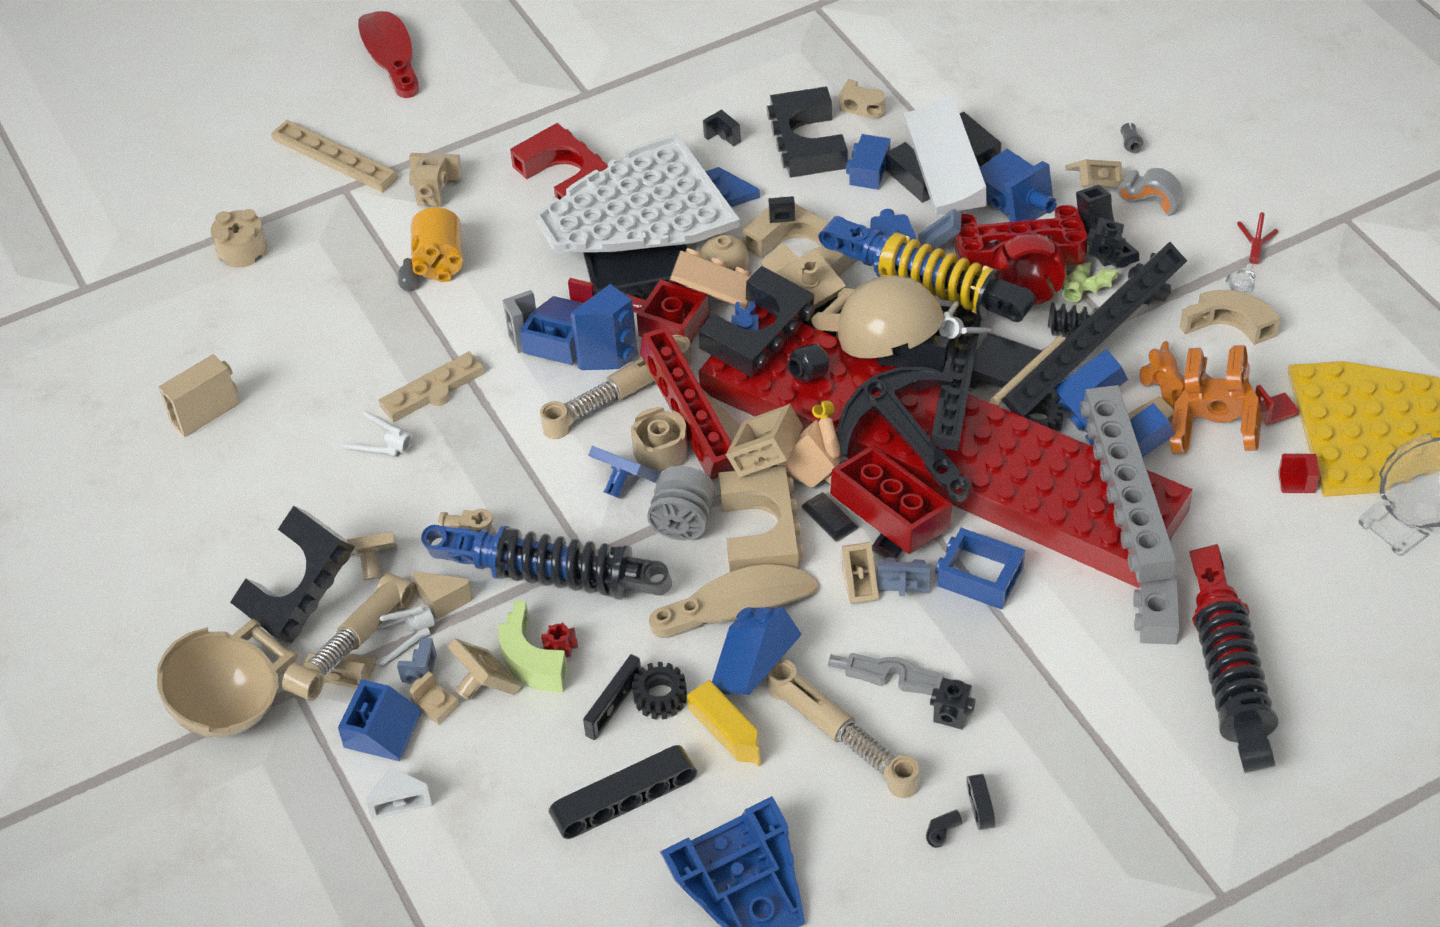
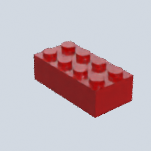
[830,445,953,554]

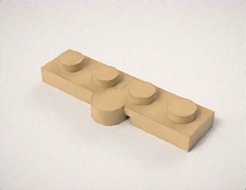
[378,351,485,423]

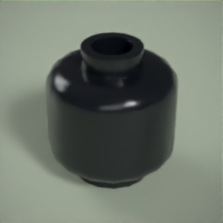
[788,344,829,382]

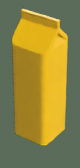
[687,680,761,766]

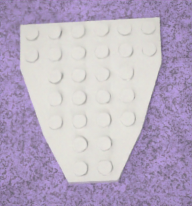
[535,133,740,253]

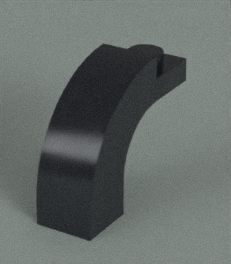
[1076,184,1140,269]

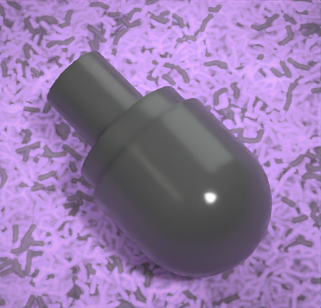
[398,258,419,291]

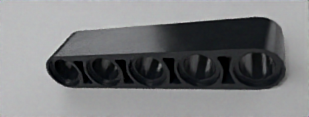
[548,745,698,839]

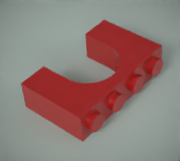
[510,123,608,200]

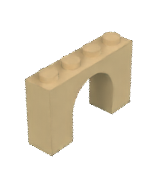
[742,196,858,277]
[719,466,804,572]

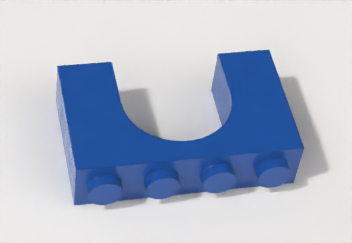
[1054,349,1175,458]

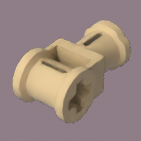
[438,509,496,534]

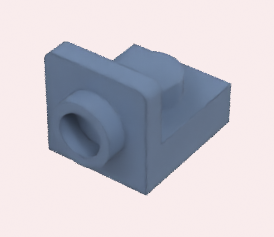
[397,637,437,685]

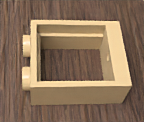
[726,404,803,477]

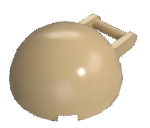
[811,275,944,358]
[157,619,298,738]

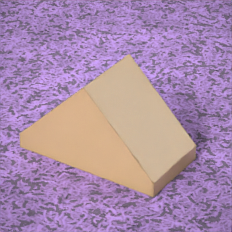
[842,542,879,604]
[413,571,473,620]

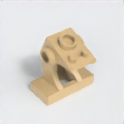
[409,153,461,207]

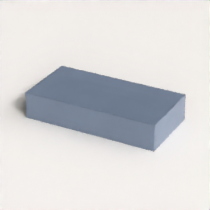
[918,209,962,251]

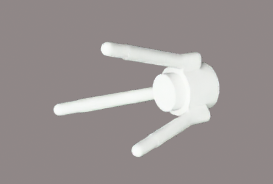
[939,301,992,345]
[344,411,413,457]
[377,605,434,666]

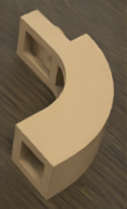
[1180,290,1280,345]

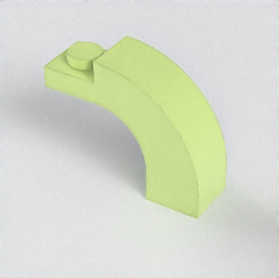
[498,600,567,692]

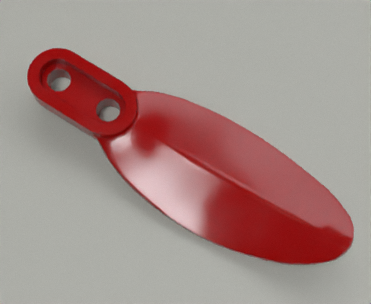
[358,11,419,98]

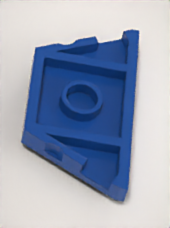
[705,167,760,207]

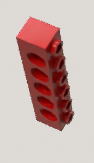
[640,326,735,480]

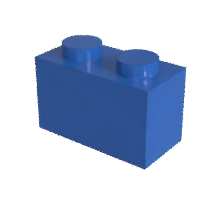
[846,134,891,190]

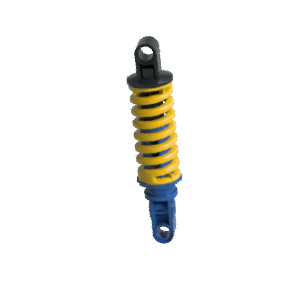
[818,216,1036,322]

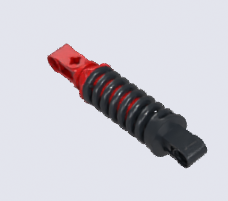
[1189,544,1279,773]

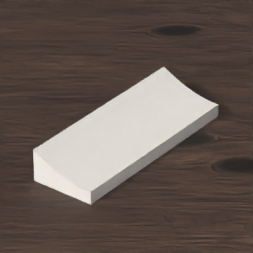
[904,93,986,215]

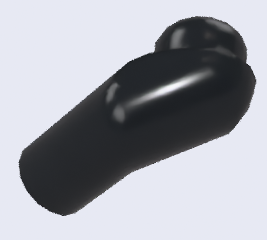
[926,809,962,848]

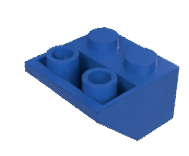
[338,679,422,762]

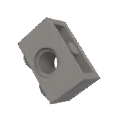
[1133,579,1179,645]

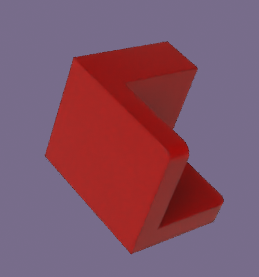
[1278,453,1320,493]

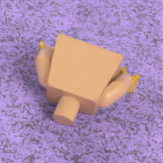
[777,401,842,487]

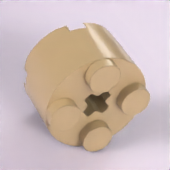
[211,209,267,267]
[631,407,688,472]

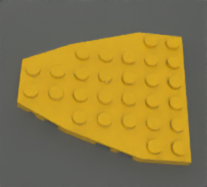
[1288,361,1440,497]

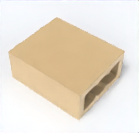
[158,354,239,437]

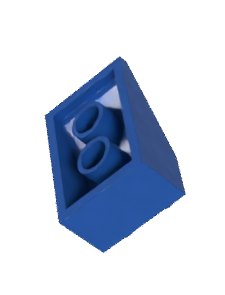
[712,607,802,695]

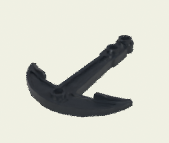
[838,367,971,501]

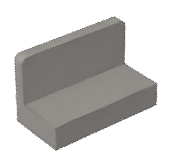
[502,290,536,353]

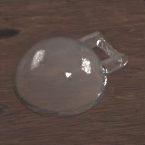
[1359,433,1440,556]

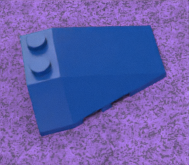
[660,796,805,927]

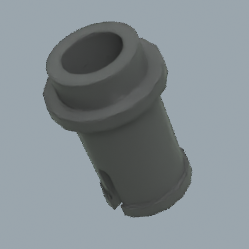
[1120,123,1144,153]

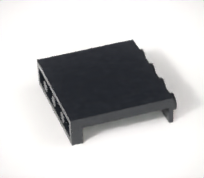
[583,244,687,300]

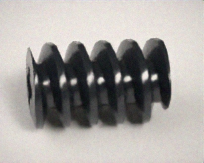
[1048,302,1097,337]

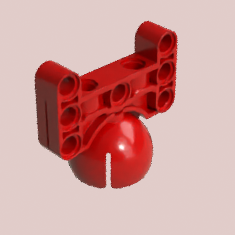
[953,205,1087,305]

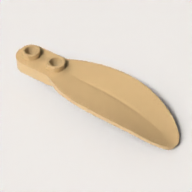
[649,564,818,638]

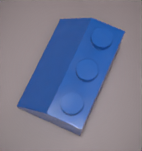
[571,284,638,370]

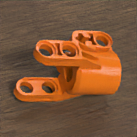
[1170,345,1263,454]

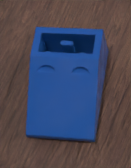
[520,296,583,365]

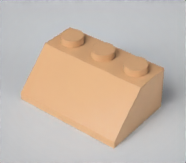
[669,248,751,309]

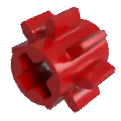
[541,622,578,658]

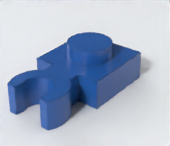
[731,301,759,330]

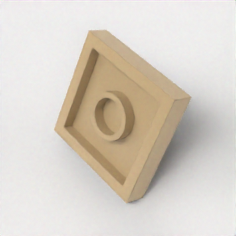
[775,248,846,309]
[346,531,398,580]
[447,638,521,700]

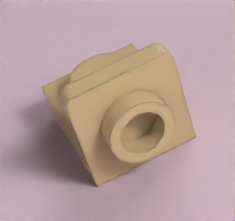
[409,671,459,725]

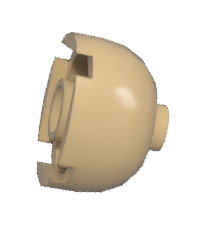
[700,234,750,271]

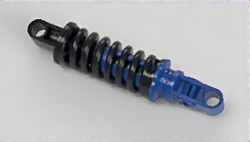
[421,524,672,600]

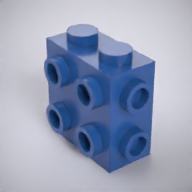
[979,149,1033,216]

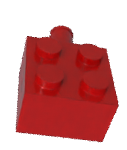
[627,279,709,344]

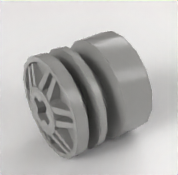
[647,465,715,541]

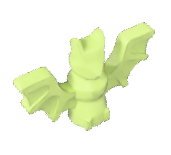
[1047,262,1118,303]

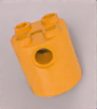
[410,207,463,282]

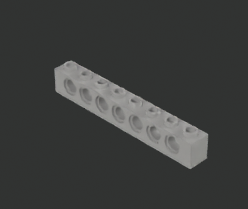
[1080,385,1176,583]

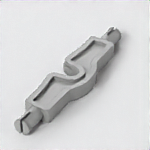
[828,653,944,695]

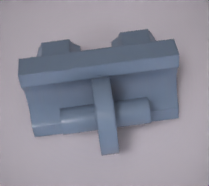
[877,558,930,597]

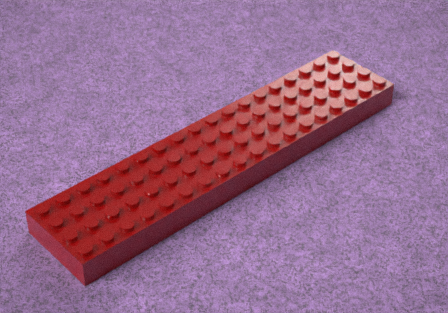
[698,305,1193,588]

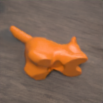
[1139,341,1185,407]

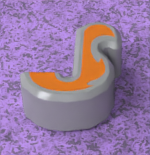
[1118,168,1184,216]

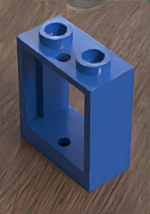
[935,528,1025,609]

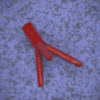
[1237,212,1278,264]

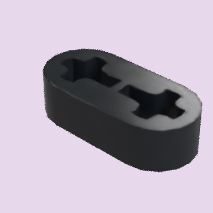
[966,774,995,830]

